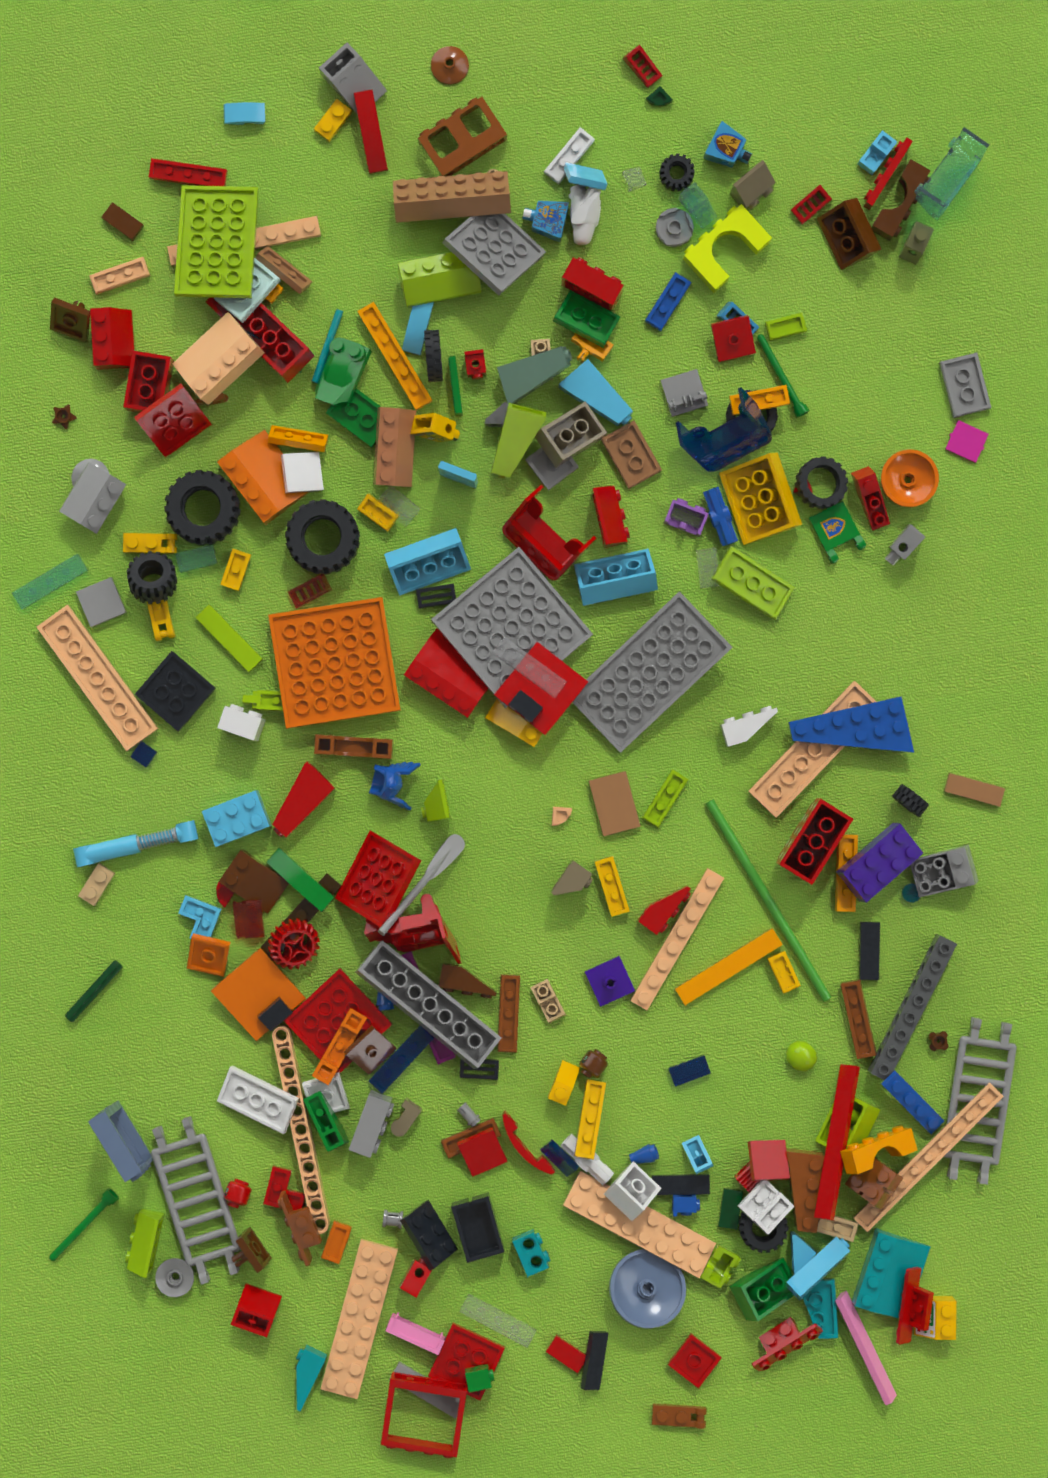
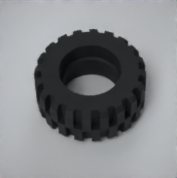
[164,470,241,546]
[285,499,360,575]

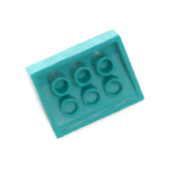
[852,1228,930,1318]

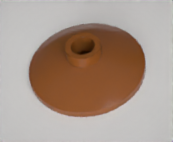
[431,46,469,85]

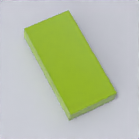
[765,312,807,341]

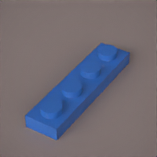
[881,1070,944,1134]

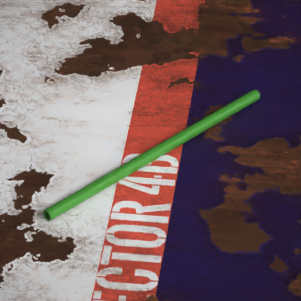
[706,799,831,1002]

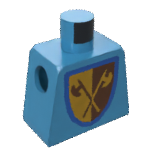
[704,121,752,168]

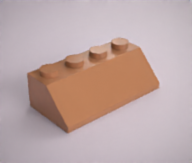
[373,407,416,487]

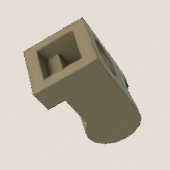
[391,1098,422,1136]

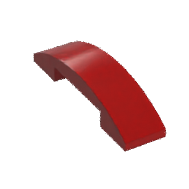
[503,1110,555,1175]

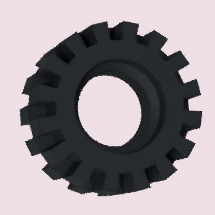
[659,153,695,191]
[892,784,929,817]

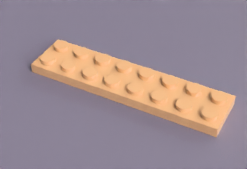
[37,604,159,751]
[748,681,877,818]
[562,1171,716,1278]
[320,1239,398,1399]

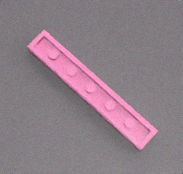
[835,1291,897,1405]

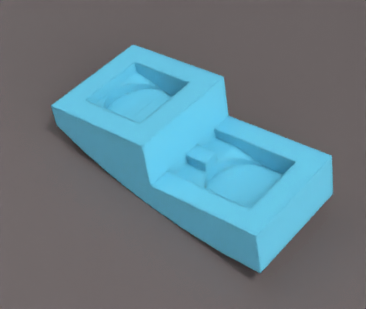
[223,102,265,125]
[857,130,897,175]

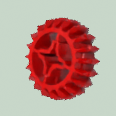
[268,918,320,970]

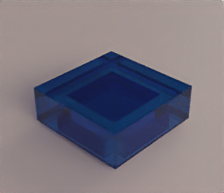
[130,741,158,768]

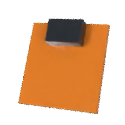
[211,947,306,1041]

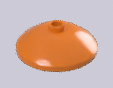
[881,449,939,507]

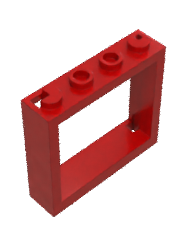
[381,1372,468,1458]

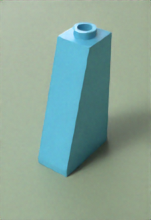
[558,359,633,426]
[786,1236,850,1301]

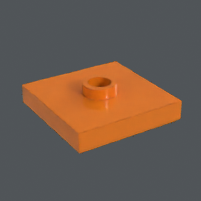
[187,933,231,977]

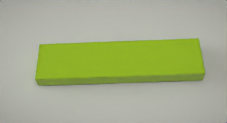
[195,604,263,672]

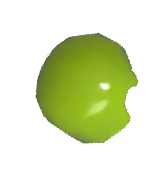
[786,1041,817,1072]

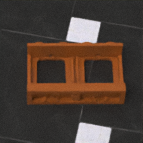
[418,97,507,176]

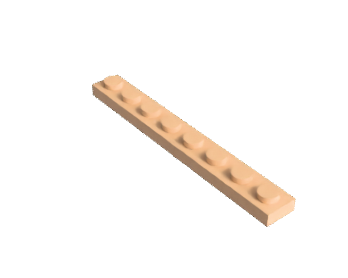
[167,216,321,267]
[630,868,724,1010]

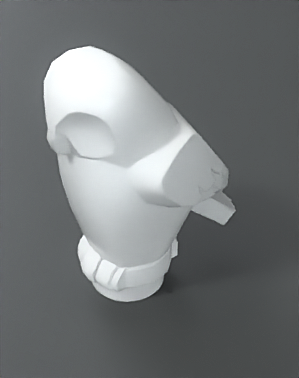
[569,185,601,245]

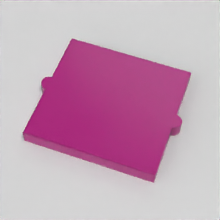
[945,420,989,463]

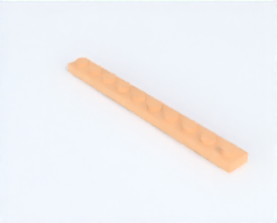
[854,1082,1004,1232]

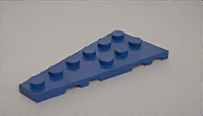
[788,696,914,753]

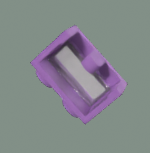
[664,498,709,537]

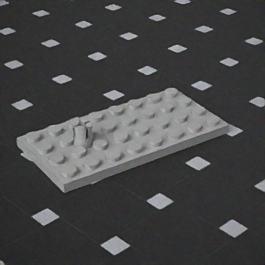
[573,591,733,753]

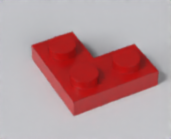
[263,1165,305,1211]

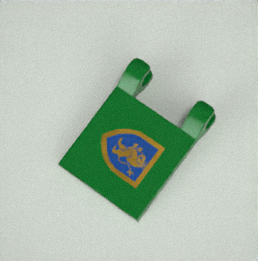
[809,501,866,564]

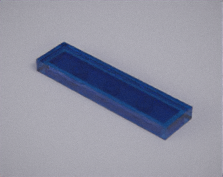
[369,1026,435,1094]

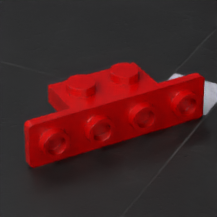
[896,1267,934,1345]
[752,1317,823,1371]

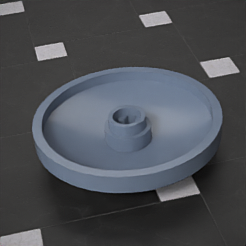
[609,1249,686,1329]

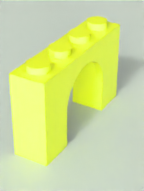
[683,204,772,293]

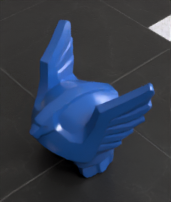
[369,762,421,810]

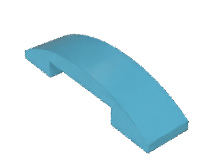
[402,302,434,356]

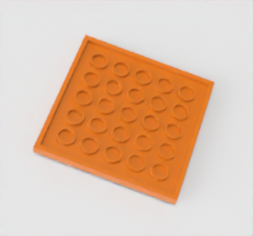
[268,597,401,729]

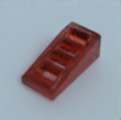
[288,574,332,609]

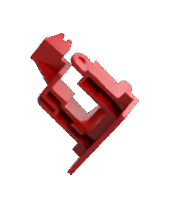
[364,894,462,964]

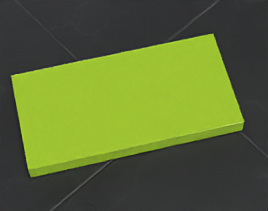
[711,546,795,620]

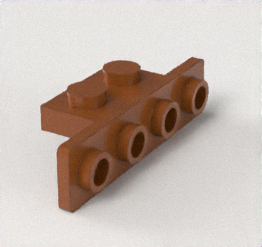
[278,1191,322,1266]

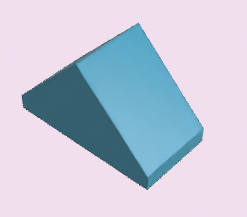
[682,1135,714,1174]
[790,1231,816,1274]

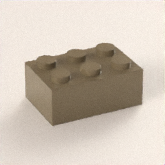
[535,401,607,468]

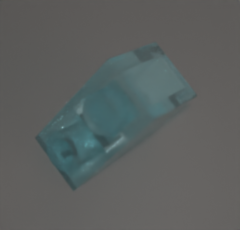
[678,182,717,229]

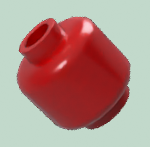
[224,1178,252,1209]

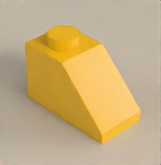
[548,1060,580,1106]

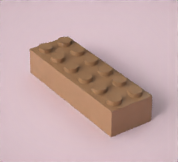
[393,171,511,223]

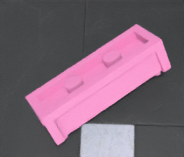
[386,1312,445,1355]

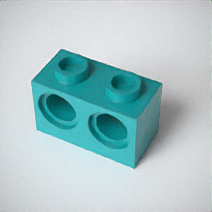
[512,1229,551,1277]

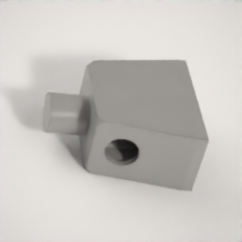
[885,524,925,566]

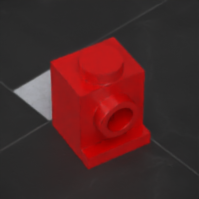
[464,349,487,380]

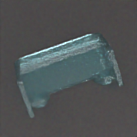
[914,127,990,221]

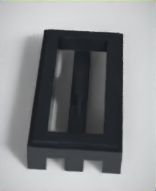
[416,583,456,609]
[460,1059,499,1080]

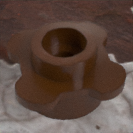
[928,1031,949,1051]

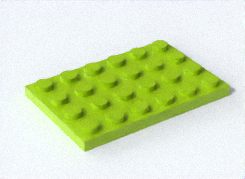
[174,186,259,298]

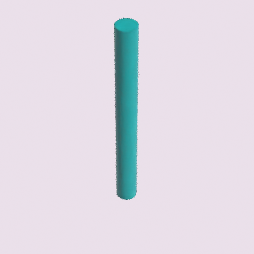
[311,309,343,384]

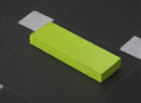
[642,769,689,828]

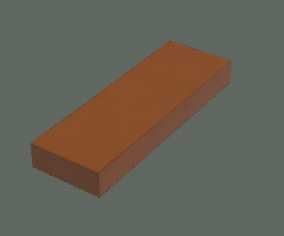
[441,1117,501,1159]

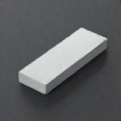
[544,127,595,185]

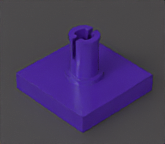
[584,956,635,1007]

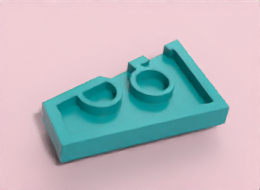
[803,1279,838,1339]

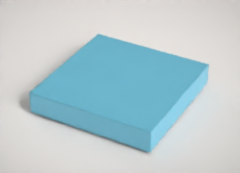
[564,162,607,190]

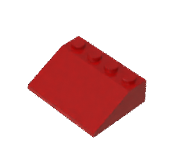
[404,628,488,718]

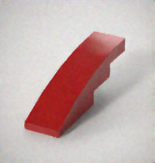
[354,89,388,174]

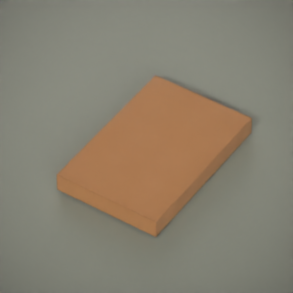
[601,421,662,489]
[589,771,641,836]

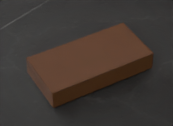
[101,202,144,241]

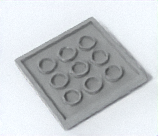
[442,214,546,295]

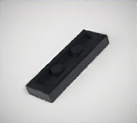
[859,922,880,980]
[652,1174,710,1195]
[581,1331,609,1390]

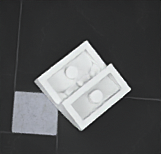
[738,1180,794,1235]

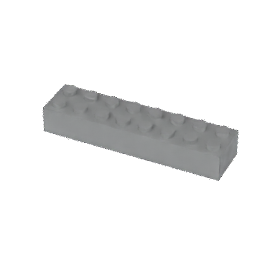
[355,941,501,1069]

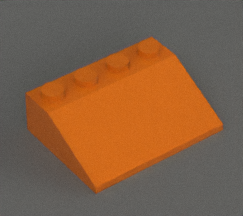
[217,430,309,525]

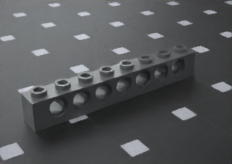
[867,934,957,1080]

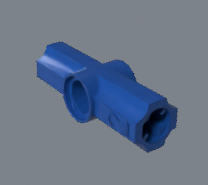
[703,487,738,547]

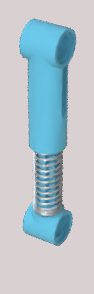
[73,820,199,867]

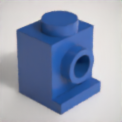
[672,1195,700,1216]

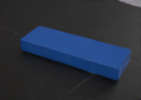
[645,272,691,332]

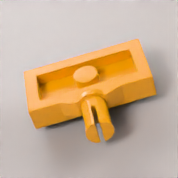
[571,333,614,363]

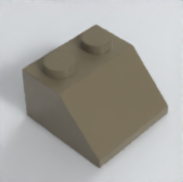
[730,160,776,210]
[551,860,593,895]

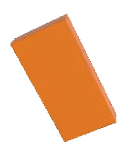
[321,1220,352,1264]

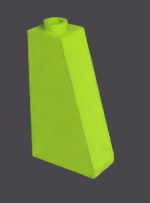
[491,403,546,478]

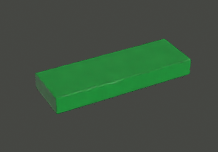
[448,356,463,416]

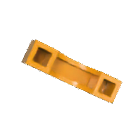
[840,1125,918,1174]

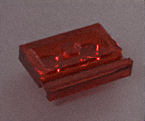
[233,900,265,939]

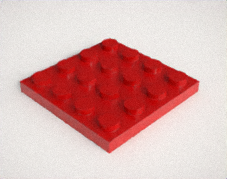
[335,830,422,927]
[284,968,392,1073]

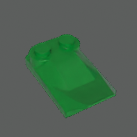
[315,337,372,405]

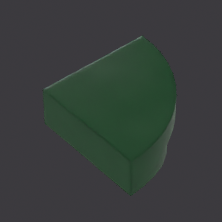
[646,86,673,107]

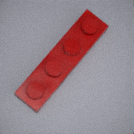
[863,137,913,210]
[148,158,228,186]

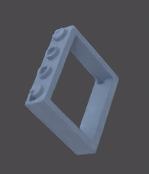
[88,1100,153,1182]

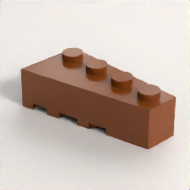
[786,1148,825,1233]

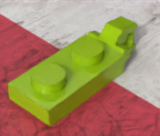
[242,690,283,711]

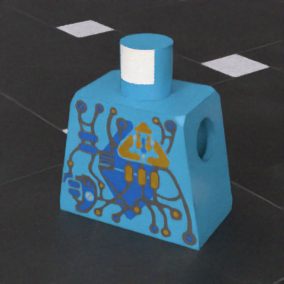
[522,201,569,242]

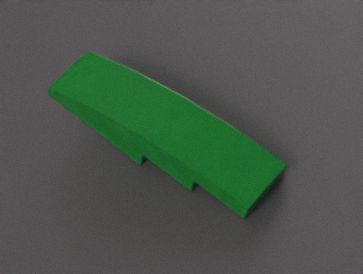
[267,848,335,912]

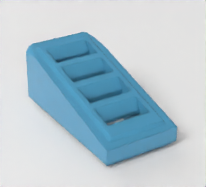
[717,302,759,335]

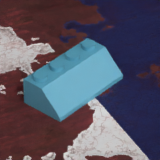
[384,528,471,596]
[574,549,658,606]

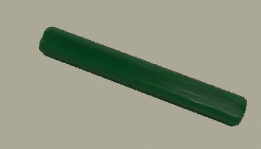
[65,960,123,1022]

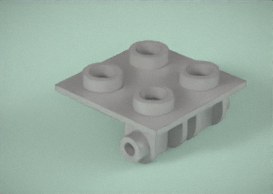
[660,369,708,417]

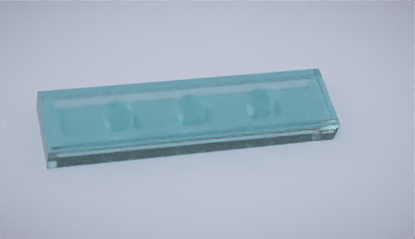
[12,554,89,610]

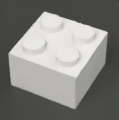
[217,704,266,741]
[604,1161,661,1221]

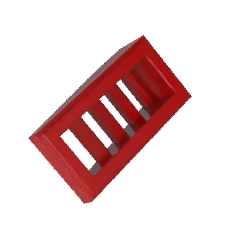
[623,44,663,88]
[791,185,833,225]

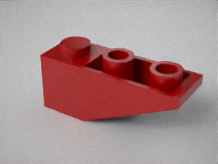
[851,466,890,531]
[637,885,691,935]

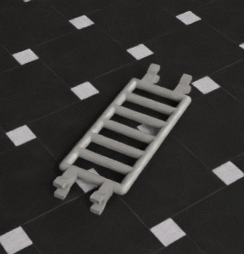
[944,1017,1017,1185]
[151,1116,241,1285]

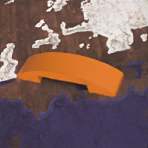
[312,1008,367,1085]

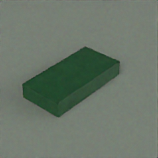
[718,1188,743,1230]

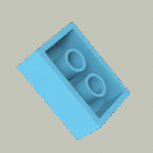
[202,790,272,847]

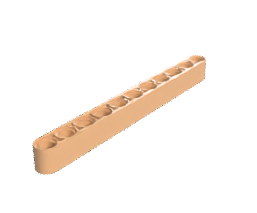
[272,1025,330,1234]

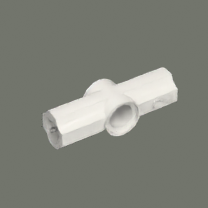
[560,1133,614,1185]

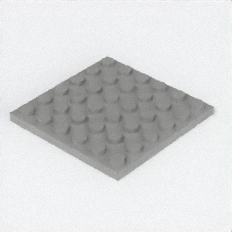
[431,547,593,708]

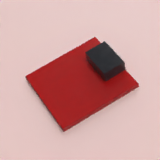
[494,642,588,736]

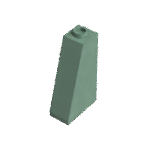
[497,346,572,404]

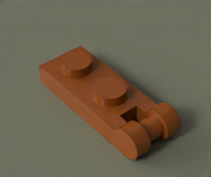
[652,1403,707,1429]

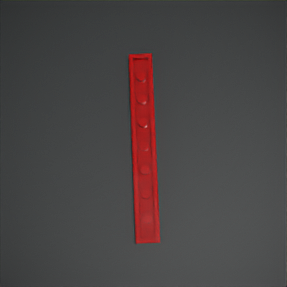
[814,1064,860,1221]

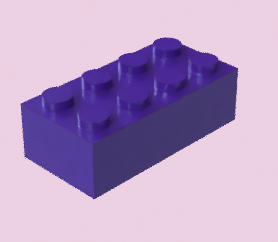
[836,823,923,903]

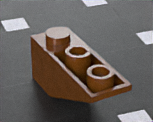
[439,963,497,999]

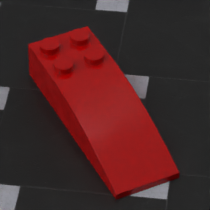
[205,297,314,383]

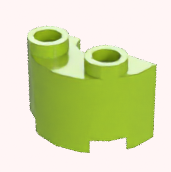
[700,1244,741,1289]

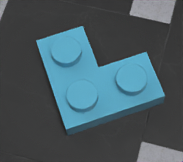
[178,895,222,939]

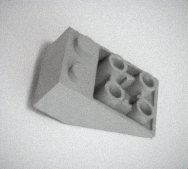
[319,42,387,115]
[910,844,979,897]

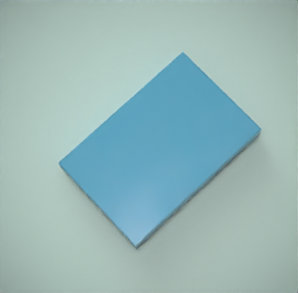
[438,461,478,489]

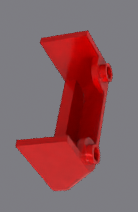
[502,485,596,580]

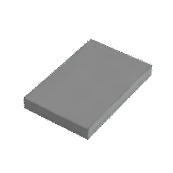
[939,353,991,418]

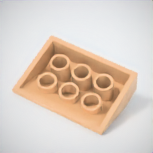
[172,312,265,405]

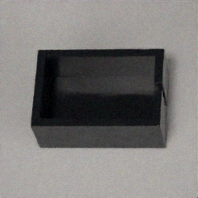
[451,1192,505,1263]

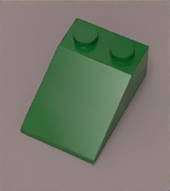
[729,1257,794,1322]

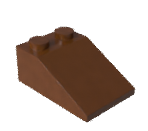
[218,849,289,913]

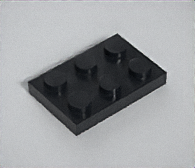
[400,1200,458,1270]

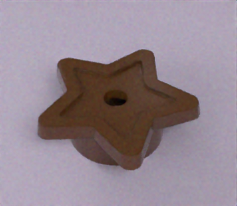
[52,404,77,429]

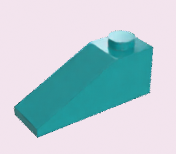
[296,1344,327,1411]

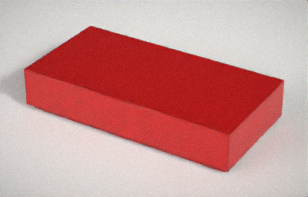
[546,1334,586,1373]

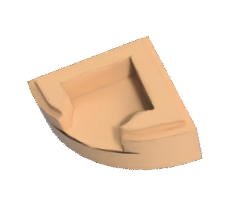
[552,807,572,826]

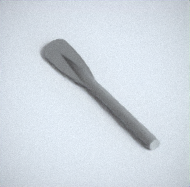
[378,834,465,936]

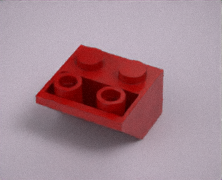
[231,1283,282,1338]

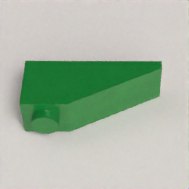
[303,1091,350,1152]

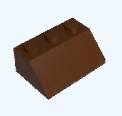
[817,198,882,270]

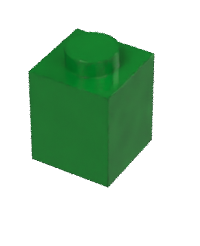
[465,1364,495,1393]

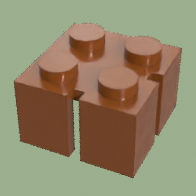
[845,1157,903,1210]

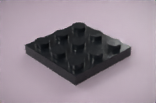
[135,651,216,732]

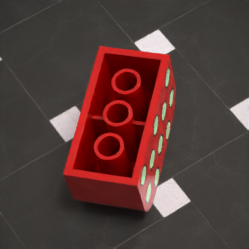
[776,798,853,885]

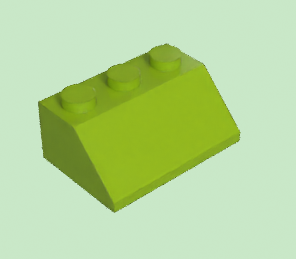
[815,1096,880,1149]
[125,1209,165,1278]

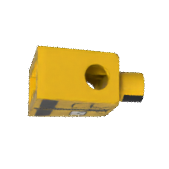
[410,413,460,442]

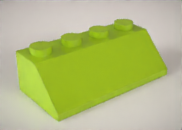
[398,252,481,307]

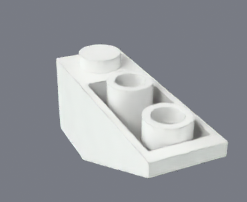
[720,706,778,747]

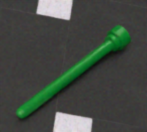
[757,334,810,418]
[49,1188,119,1261]

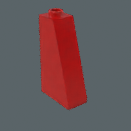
[272,761,336,838]

